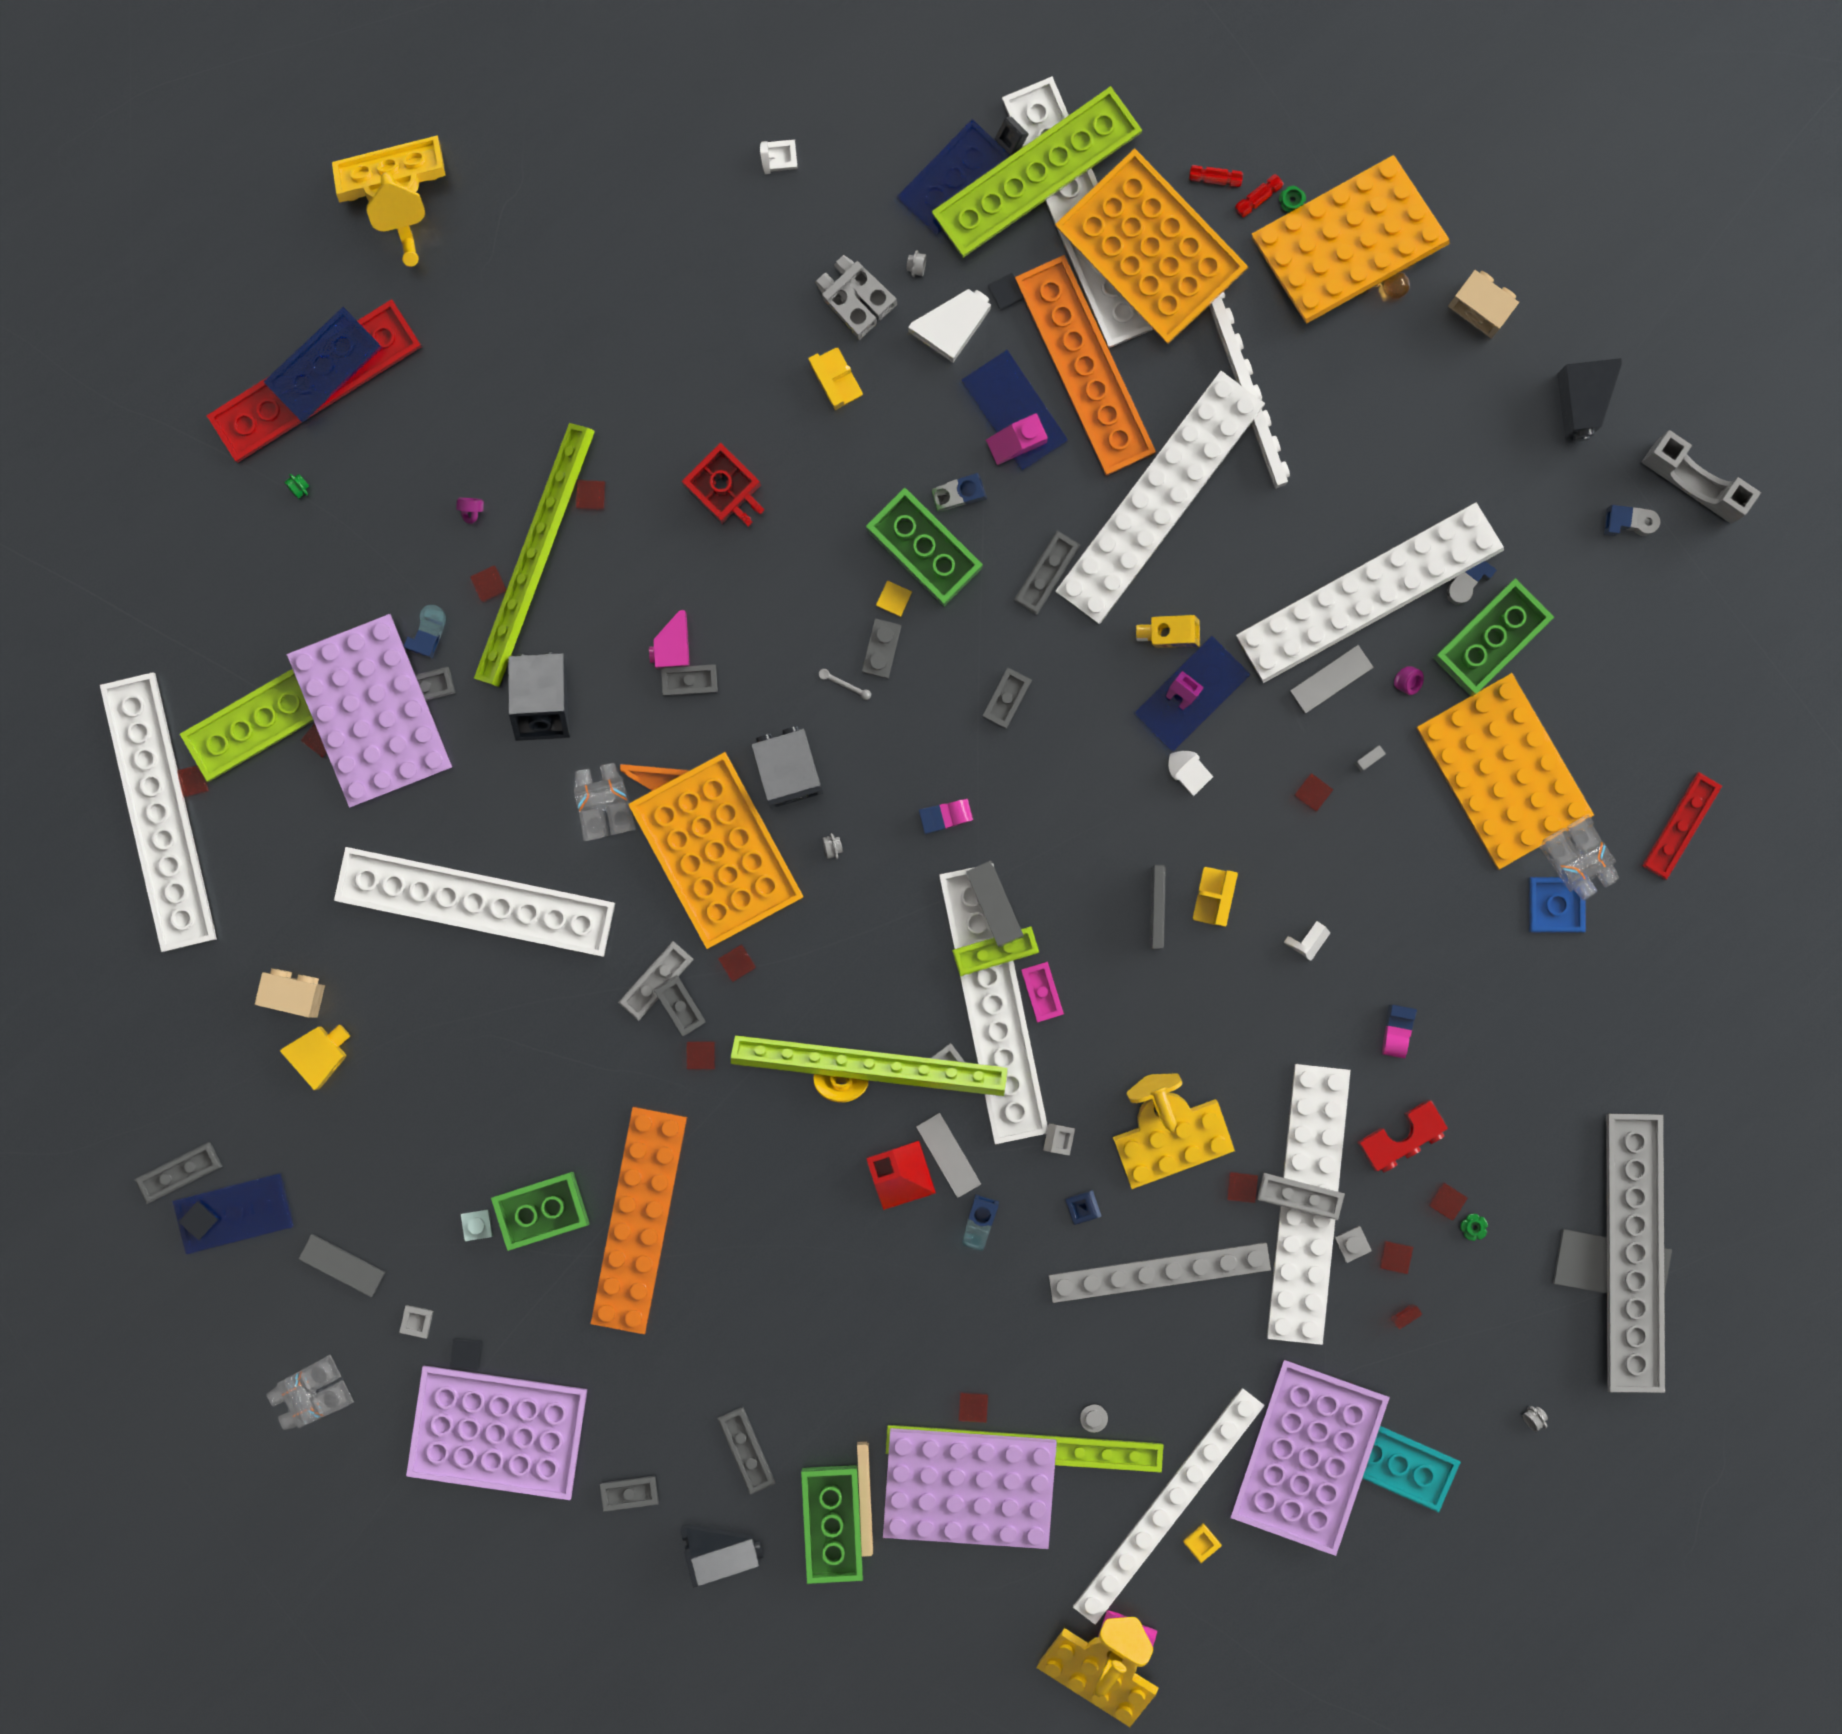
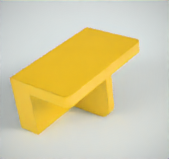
[808,348,863,410]
[1193,867,1238,927]

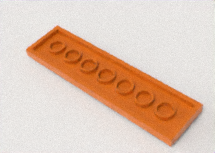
[1015,255,1156,476]
[591,1107,687,1334]

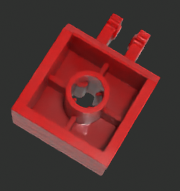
[682,442,764,526]

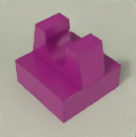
[1166,671,1204,710]

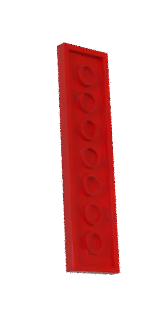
[206,299,422,463]

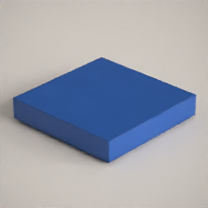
[1529,877,1586,932]

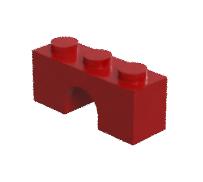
[1357,1100,1448,1173]

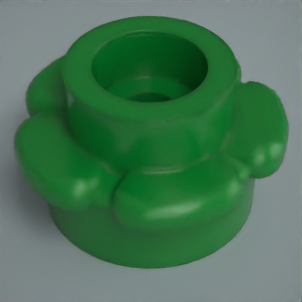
[1279,186,1306,212]
[284,474,309,499]
[1461,1214,1488,1241]

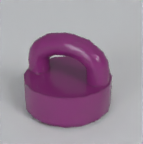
[456,498,484,524]
[1394,666,1424,695]

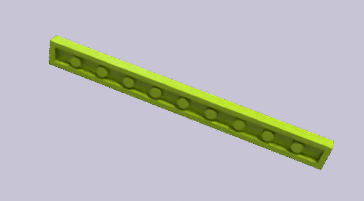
[474,423,595,687]
[731,1036,1008,1096]
[886,1425,1163,1472]

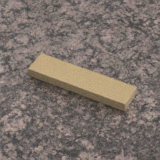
[857,1441,873,1556]

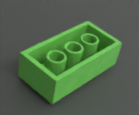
[866,488,983,607]
[1433,578,1554,696]
[801,1465,863,1584]

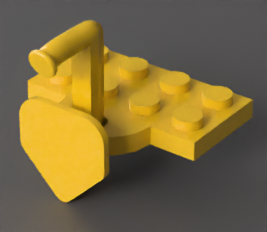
[332,135,446,267]
[1113,1073,1235,1189]
[1036,1617,1158,1727]

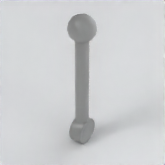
[819,669,871,700]

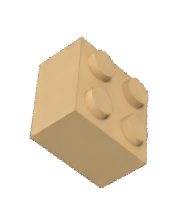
[1448,270,1519,339]
[255,968,325,1017]

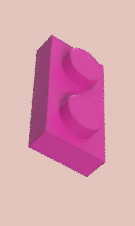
[1021,962,1064,1022]

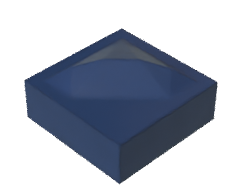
[1065,1190,1101,1225]

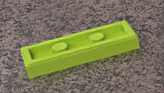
[952,926,1039,976]

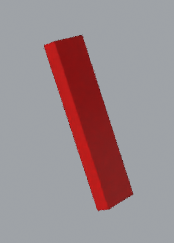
[1642,772,1722,880]

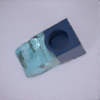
[404,605,446,658]
[961,1194,999,1251]

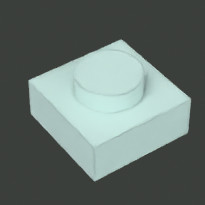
[461,1209,493,1241]

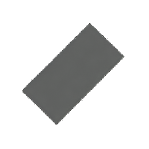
[1553,1229,1672,1294]

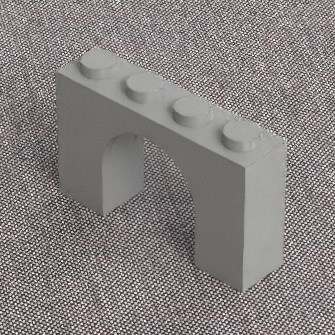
[1641,430,1761,524]

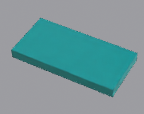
[1362,1426,1461,1513]

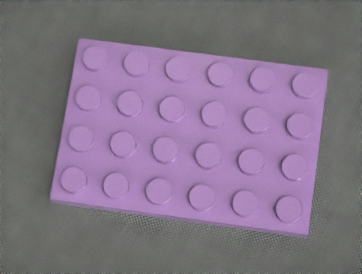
[287,614,452,808]
[1231,1360,1390,1556]
[406,1365,588,1500]
[883,1428,1056,1549]

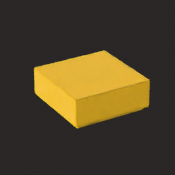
[876,580,912,617]
[1183,1523,1222,1563]

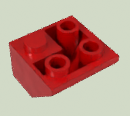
[866,1141,936,1210]

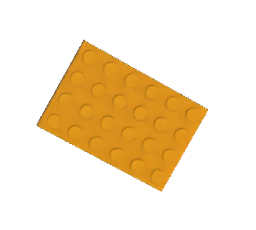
[1055,148,1248,344]
[1251,155,1450,324]
[1416,673,1594,870]
[628,752,803,949]

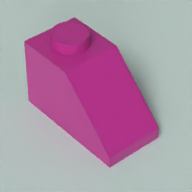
[986,413,1048,465]
[649,610,690,670]

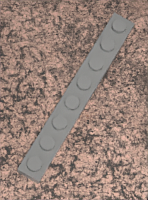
[1049,1242,1271,1303]

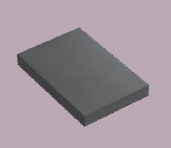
[1149,865,1166,950]

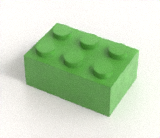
[491,1172,590,1251]

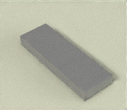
[1289,645,1373,714]
[618,941,694,1021]
[916,1113,981,1198]
[1257,1173,1345,1220]

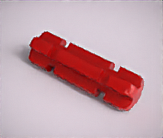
[1189,165,1243,187]
[1235,174,1283,217]

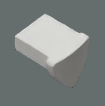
[760,140,797,174]
[1168,751,1213,796]
[1284,921,1330,961]

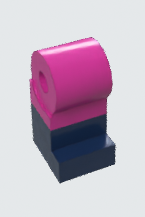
[919,799,973,835]
[1382,1005,1417,1059]

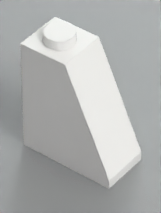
[908,289,991,363]

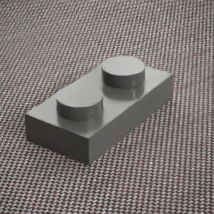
[862,619,902,679]
[661,664,718,696]
[982,668,1032,729]
[653,975,706,1037]
[600,1476,659,1512]

